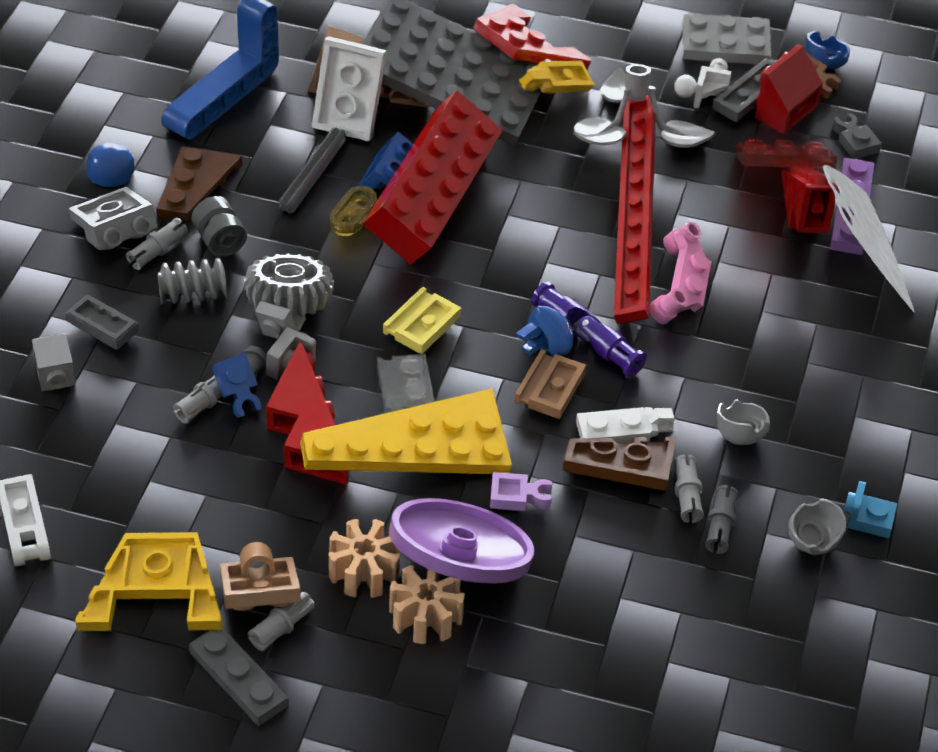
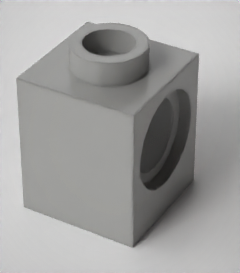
[32,333,76,391]

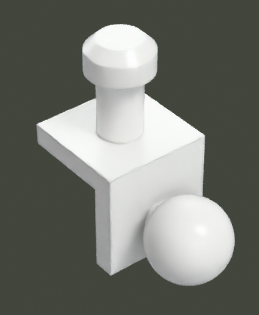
[674,58,731,108]

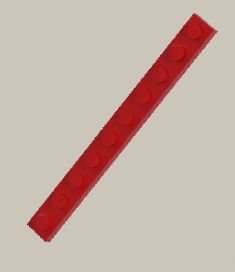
[614,95,656,324]

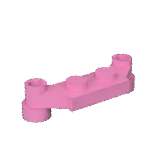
[649,222,712,324]

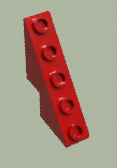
[781,164,839,233]
[266,342,350,485]

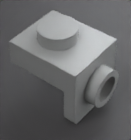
[255,301,306,339]

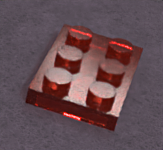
[736,139,837,169]

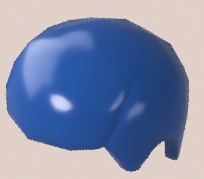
[805,31,850,70]
[87,142,135,187]

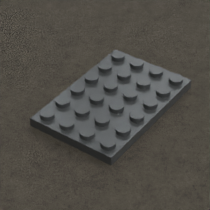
[361,0,541,146]

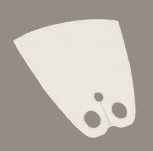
[823,165,915,313]

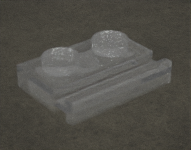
[377,354,435,413]

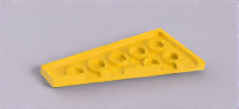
[300,388,512,474]

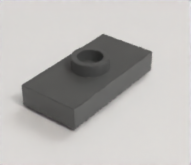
[65,294,139,350]

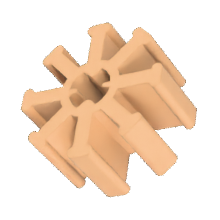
[329,519,400,598]
[389,565,464,644]

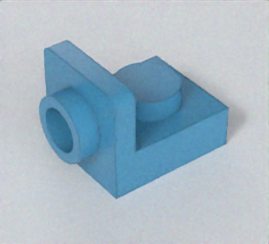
[844,481,897,538]

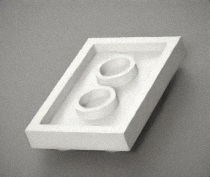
[311,37,387,141]

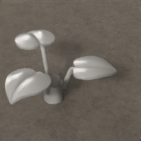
[574,64,715,148]

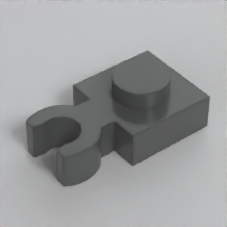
[832,113,882,159]

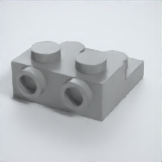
[69,187,158,250]

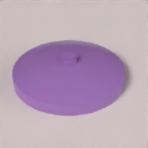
[389,498,534,583]

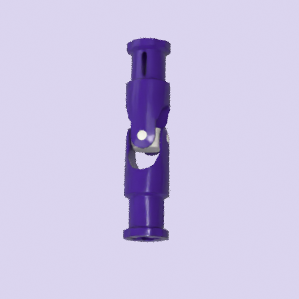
[531,281,647,378]

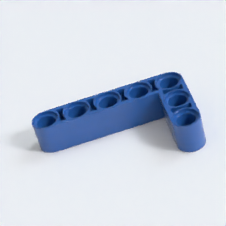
[161,0,279,140]

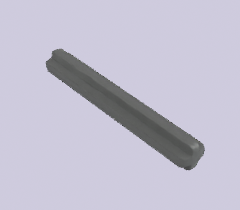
[279,127,346,214]

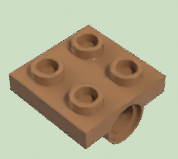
[220,542,301,611]

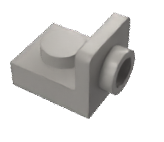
[266,327,316,380]

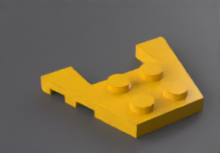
[75,532,223,631]

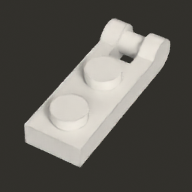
[0,474,51,567]

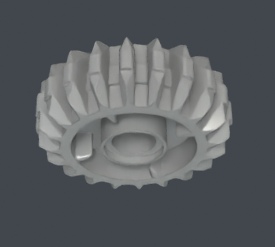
[244,253,334,317]

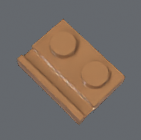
[514,349,586,419]

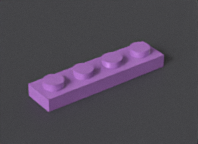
[830,158,874,255]

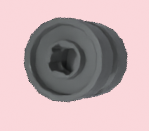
[192,196,247,257]

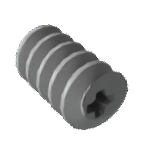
[158,258,227,304]

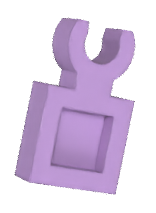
[490,472,552,511]

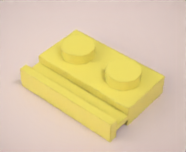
[383,287,461,355]

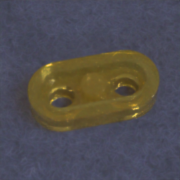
[330,186,377,236]

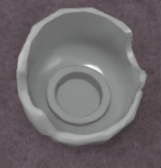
[717,399,770,445]
[788,498,846,555]

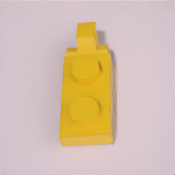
[519,61,595,93]

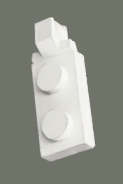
[576,407,675,443]

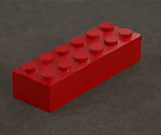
[362,90,503,265]

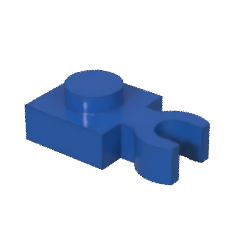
[211,353,261,418]

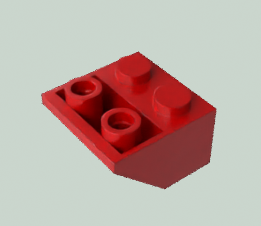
[755,44,823,134]

